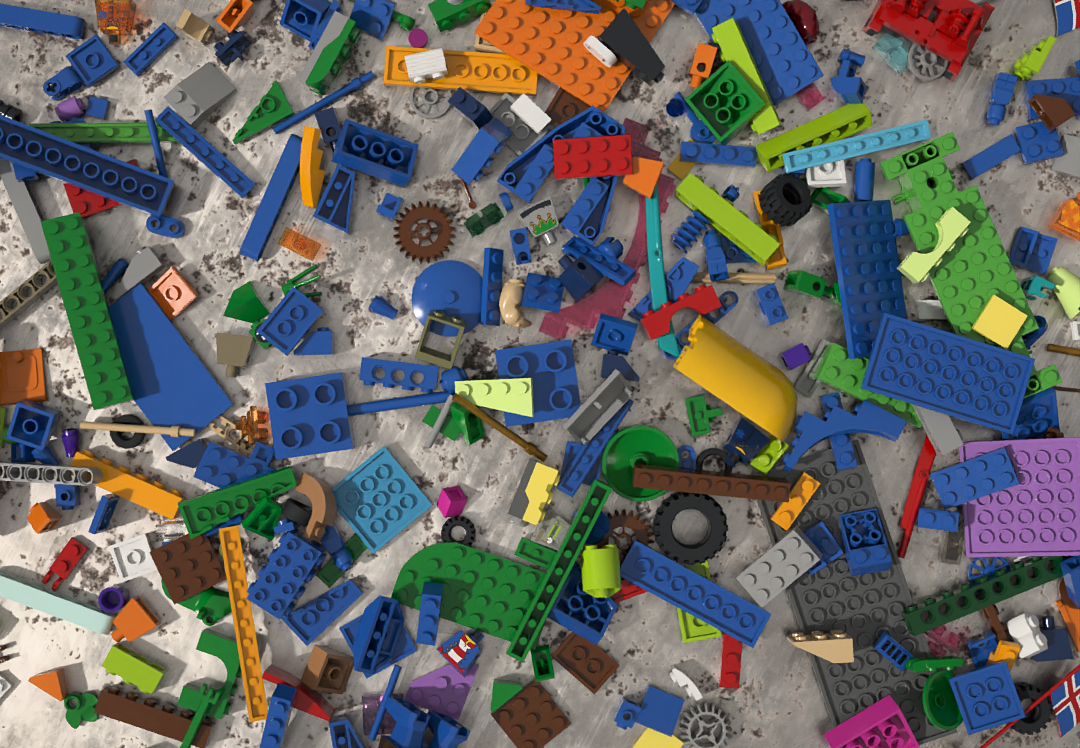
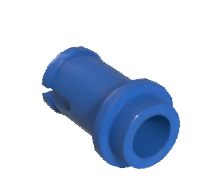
[839,48,865,68]

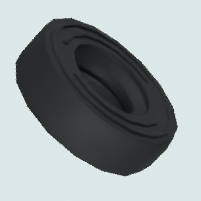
[110,415,145,449]

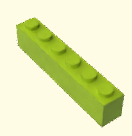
[711,18,782,135]
[755,103,873,172]
[674,173,780,267]

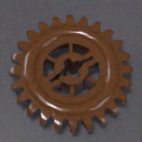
[393,201,456,264]
[595,509,654,565]

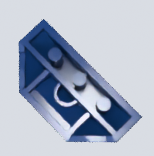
[353,595,405,674]

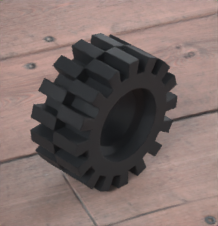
[441,516,476,546]

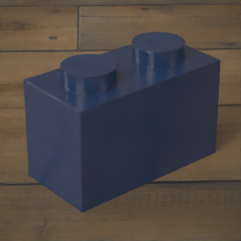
[448,87,493,130]

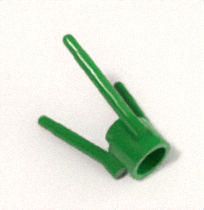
[281,264,322,297]

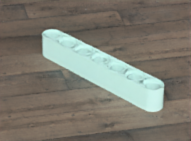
[0,571,116,635]

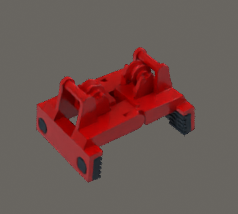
[862,0,995,81]

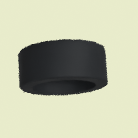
[696,448,733,473]
[281,498,312,527]

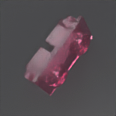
[797,83,825,110]

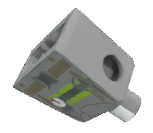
[530,507,570,550]

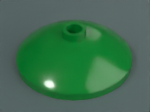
[922,670,963,730]

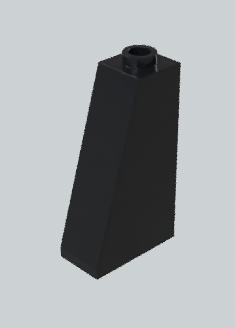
[598,8,665,86]

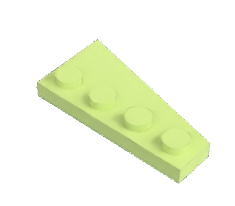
[455,378,534,417]

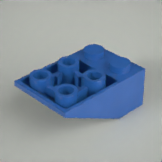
[839,508,892,577]

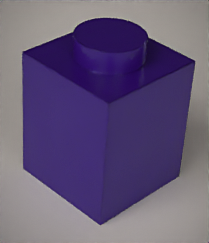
[779,343,811,371]

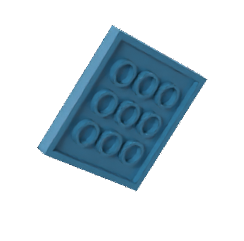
[331,446,433,554]

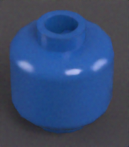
[439,366,469,394]

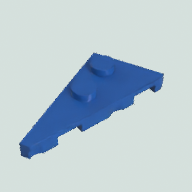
[525,0,602,14]

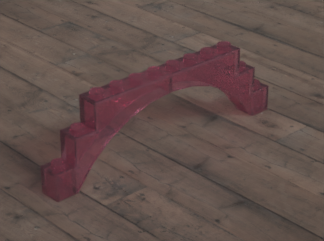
[539,118,677,340]

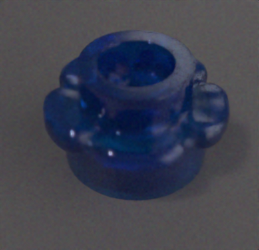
[666,98,684,117]

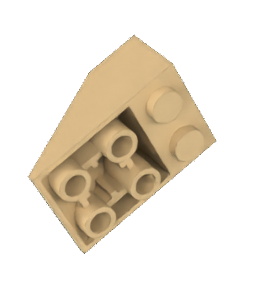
[787,630,854,663]

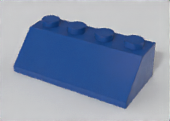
[331,119,419,187]

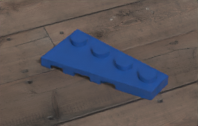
[628,257,700,321]
[281,579,364,646]

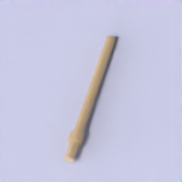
[80,421,196,437]

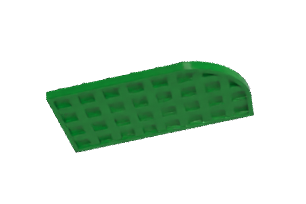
[391,541,547,650]

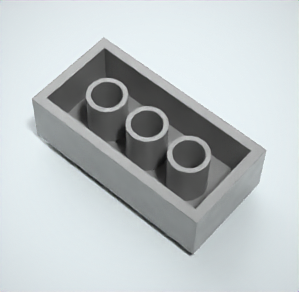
[736,525,823,608]

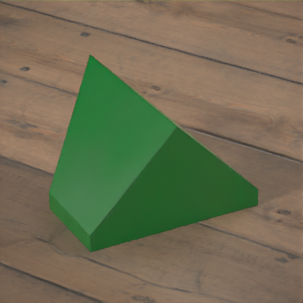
[223,281,270,323]

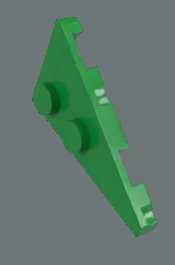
[232,80,294,145]

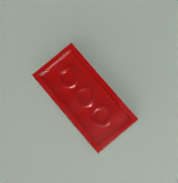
[553,134,633,180]
[63,159,140,219]

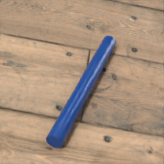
[144,109,168,178]
[368,664,402,741]

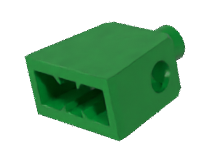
[783,270,833,299]

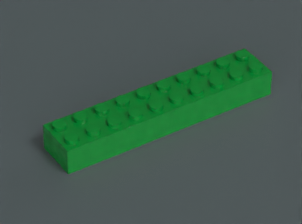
[41,212,135,411]

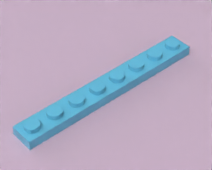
[782,120,931,173]

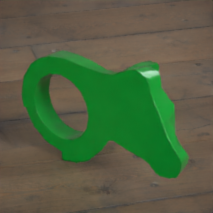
[161,578,232,626]

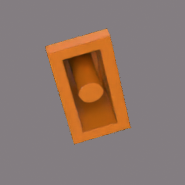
[27,502,63,534]

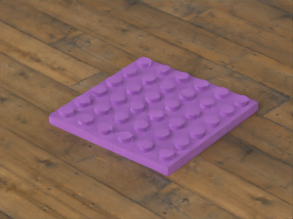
[959,437,1080,557]

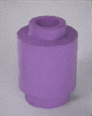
[55,96,86,122]

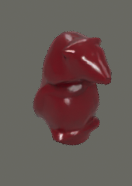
[782,0,819,45]

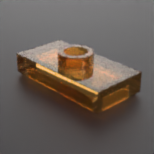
[278,227,321,261]

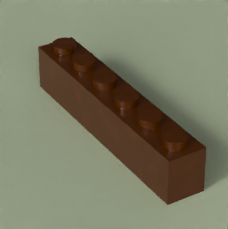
[94,686,215,748]

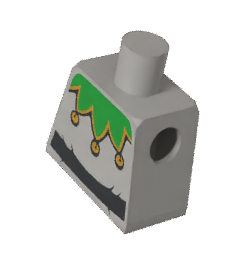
[517,196,559,246]

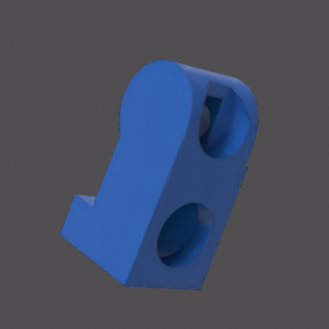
[510,228,532,265]

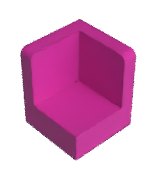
[437,486,467,518]

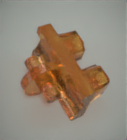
[235,406,268,446]

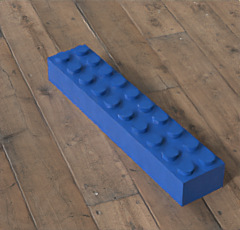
[0,115,175,219]

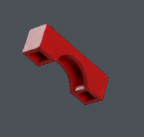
[640,284,722,340]

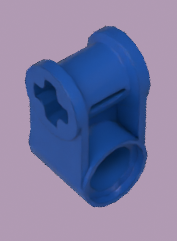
[43,66,83,101]

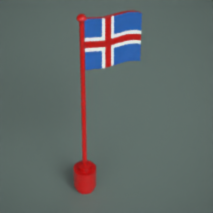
[980,664,1080,748]

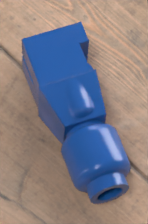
[987,72,1018,126]
[704,230,729,282]
[321,523,353,572]

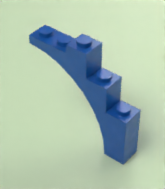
[782,399,907,472]

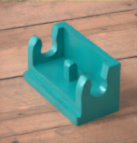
[1020,275,1055,300]

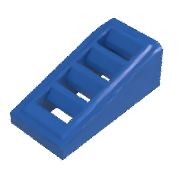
[872,632,914,671]

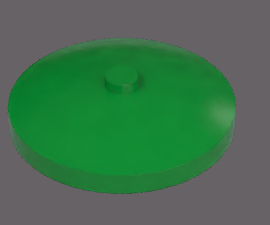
[602,424,679,502]

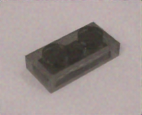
[939,526,965,565]

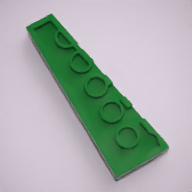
[178,466,297,539]

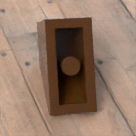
[1028,94,1075,132]

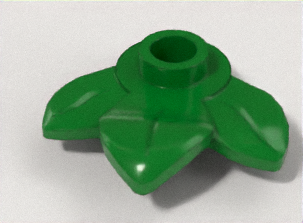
[64,693,98,729]

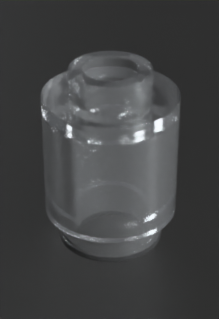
[155,519,186,539]

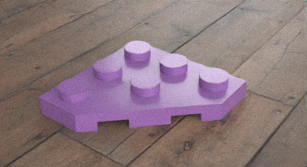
[405,663,479,720]

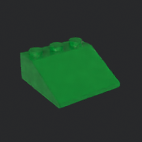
[684,60,766,146]

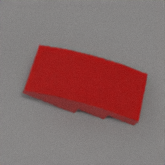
[262,664,335,721]

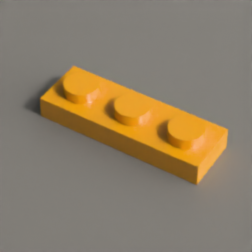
[770,472,820,531]

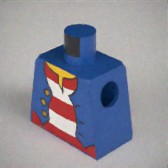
[437,629,484,678]

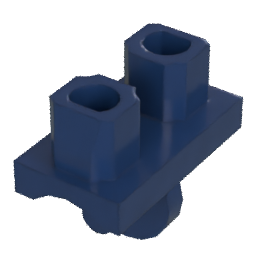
[213,30,251,66]

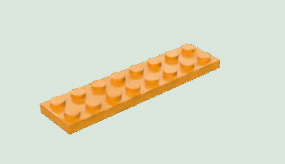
[383,46,538,96]

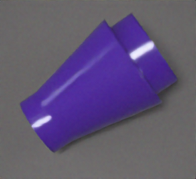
[61,428,81,457]

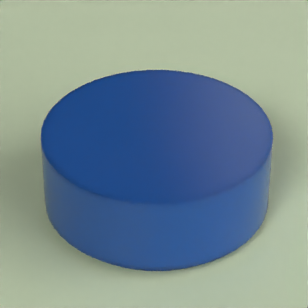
[499,192,513,212]

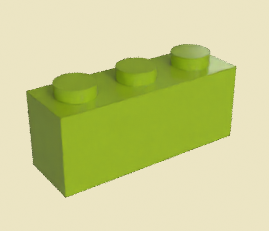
[102,643,168,694]

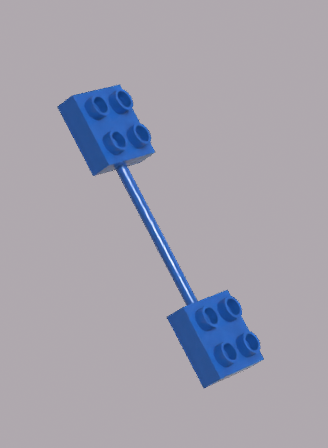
[265,339,581,460]

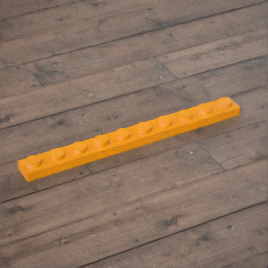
[219,525,268,722]

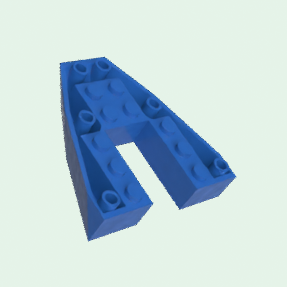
[497,105,626,246]

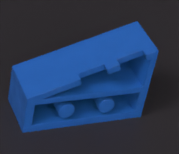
[451,118,514,185]
[313,164,355,234]
[329,716,365,748]

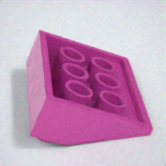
[823,695,920,748]

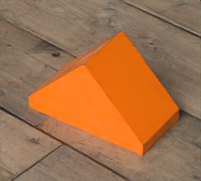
[216,0,254,33]
[28,668,68,701]

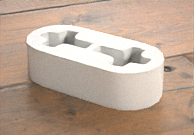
[583,35,617,68]

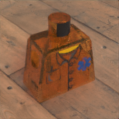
[95,0,136,45]

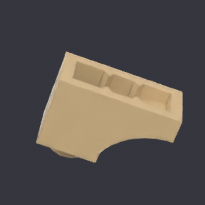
[176,9,214,46]

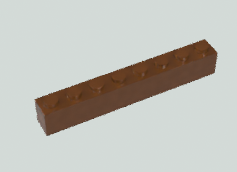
[632,463,791,502]

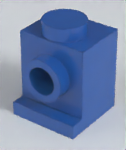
[54,484,80,510]
[614,697,641,730]

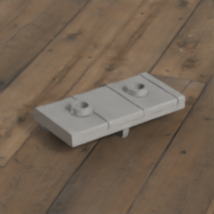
[562,369,634,445]

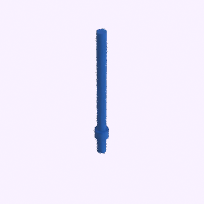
[273,71,375,134]

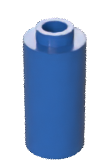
[853,158,875,202]

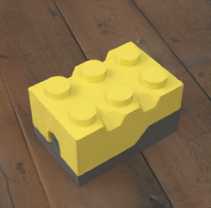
[508,458,561,527]

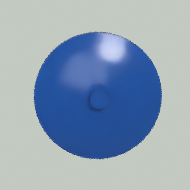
[412,260,483,337]

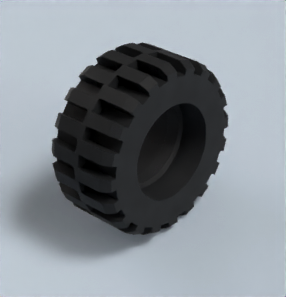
[653,492,728,565]

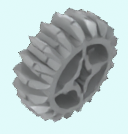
[680,702,732,748]

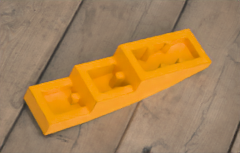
[300,126,325,208]
[753,190,787,270]

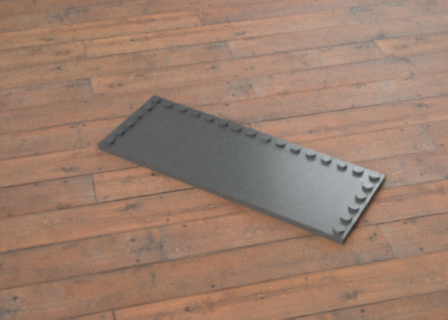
[752,439,957,745]

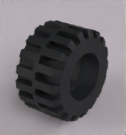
[759,173,813,227]
[1006,682,1053,735]

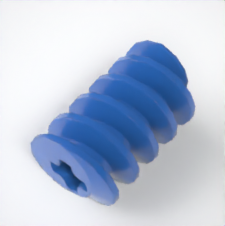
[670,210,711,254]

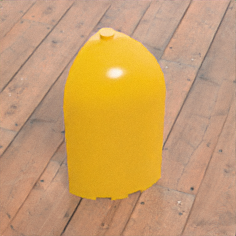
[673,314,798,442]

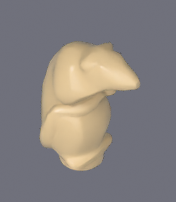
[499,279,532,329]

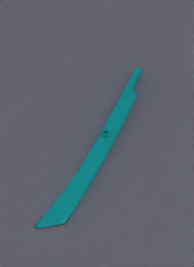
[645,182,680,357]

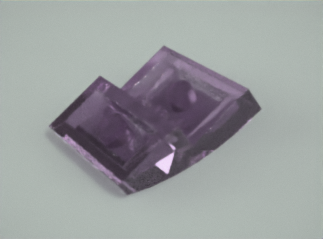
[361,692,403,735]

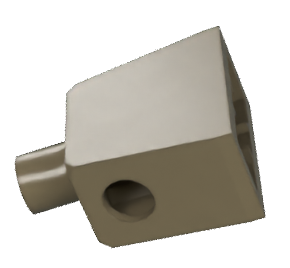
[216,332,256,378]

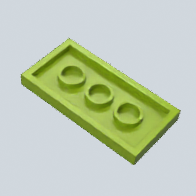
[677,560,721,643]

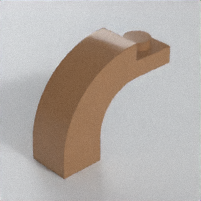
[295,472,337,542]

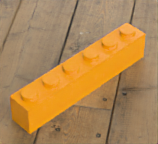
[70,449,187,520]

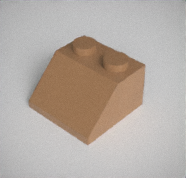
[300,645,354,694]

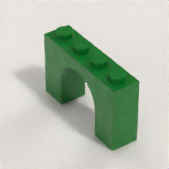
[177,628,242,719]

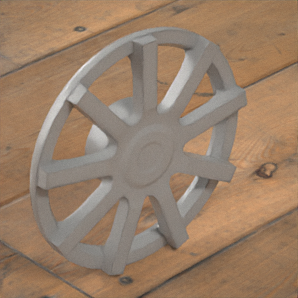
[907,43,948,81]
[410,87,452,119]

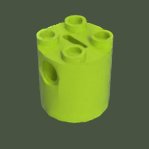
[580,545,621,598]

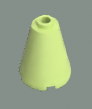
[1048,266,1080,320]

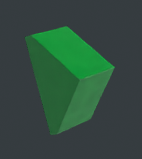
[530,644,555,682]
[491,679,523,712]

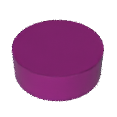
[408,29,428,48]

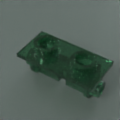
[464,202,504,237]

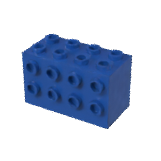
[246,528,327,619]

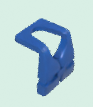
[966,630,998,669]

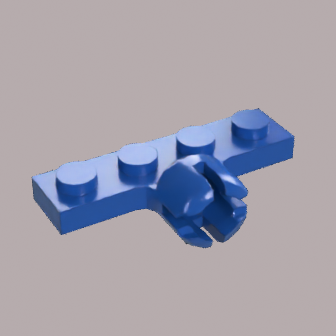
[562,236,636,286]

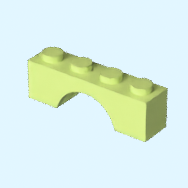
[897,207,970,283]

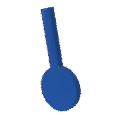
[674,92,716,144]

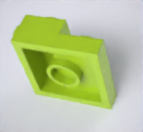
[1013,35,1057,81]

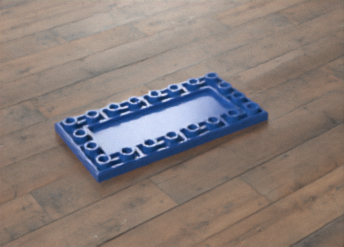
[109,282,234,451]

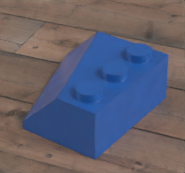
[547,561,618,645]

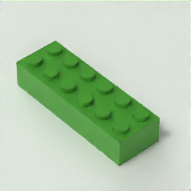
[813,343,922,428]

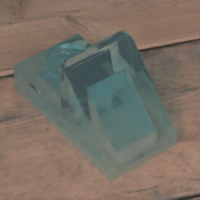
[872,33,914,74]

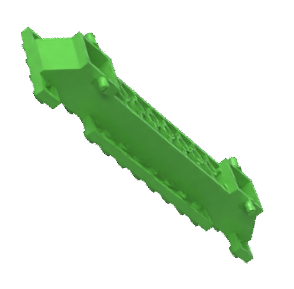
[879,131,1063,399]

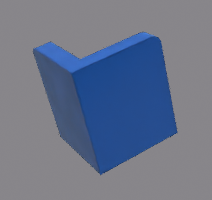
[376,193,404,221]

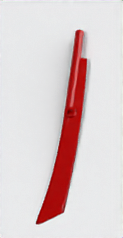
[897,435,936,559]

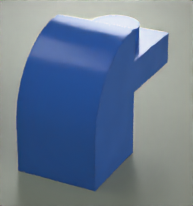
[831,60,867,104]

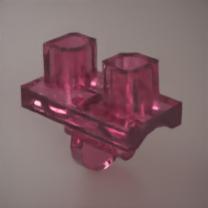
[924,625,961,656]

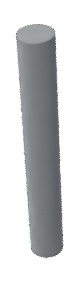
[424,394,455,448]

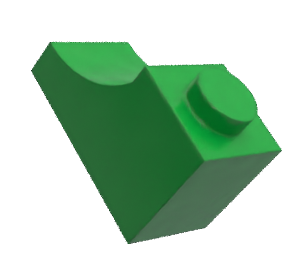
[450,402,485,445]

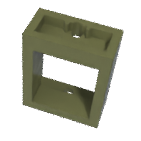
[415,310,467,369]

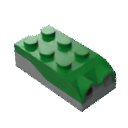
[298,11,361,96]

